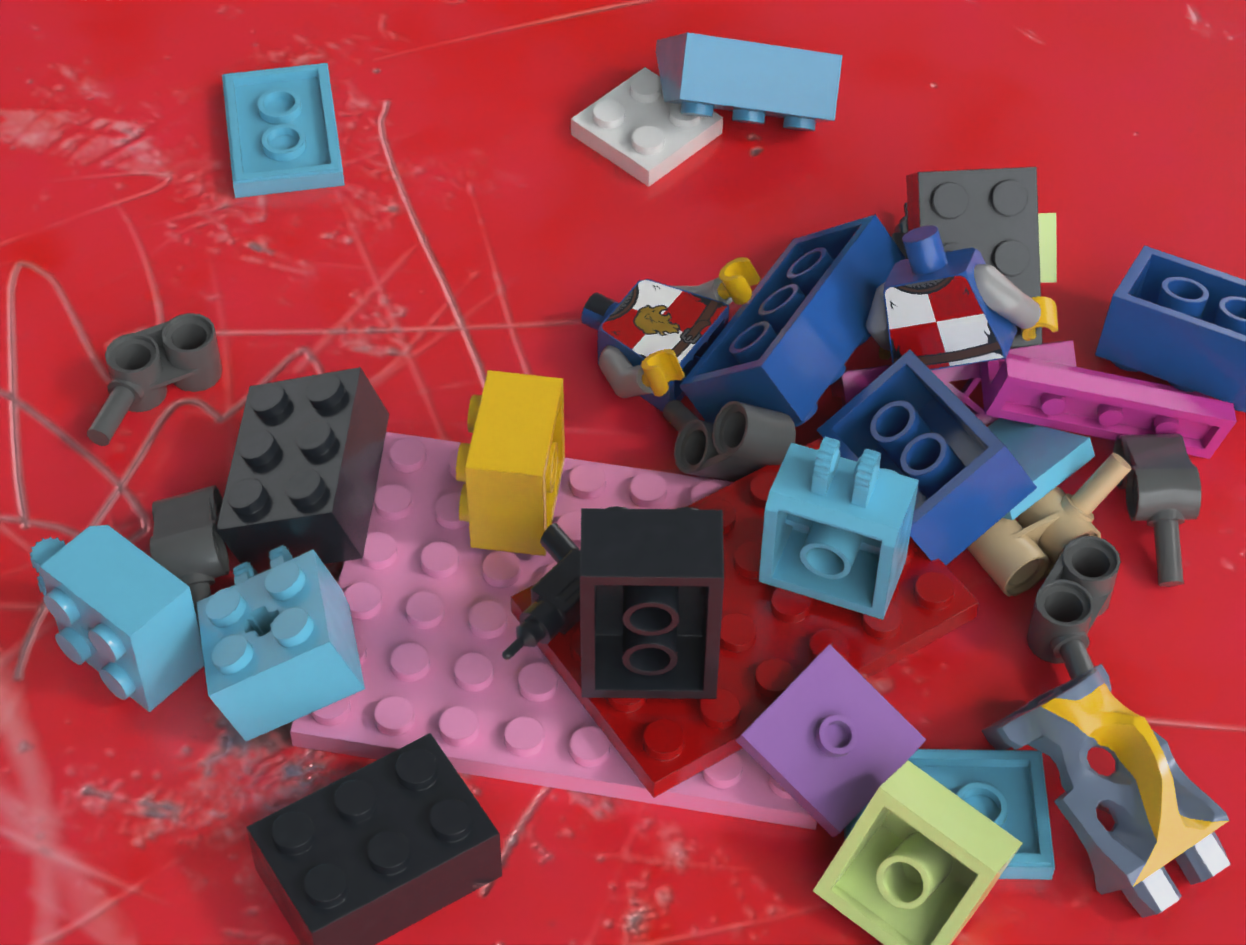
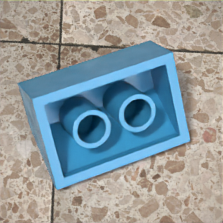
[656,32,843,131]

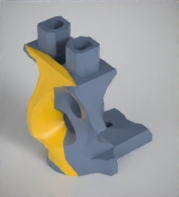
[982,664,1231,918]

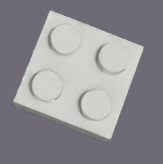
[571,67,723,187]

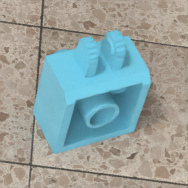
[759,436,919,620]
[29,525,204,712]
[196,545,365,742]

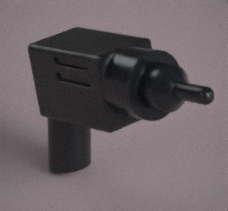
[502,523,580,660]

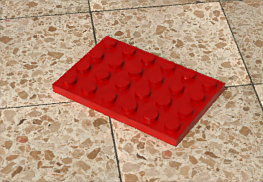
[511,437,979,798]

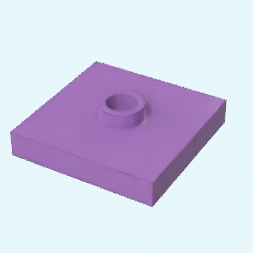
[735,644,926,837]

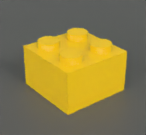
[456,370,565,556]

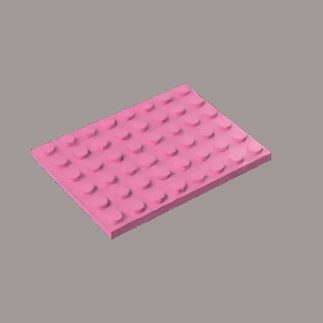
[290,432,817,830]

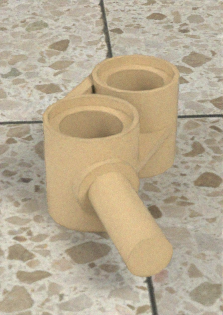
[968,453,1132,596]

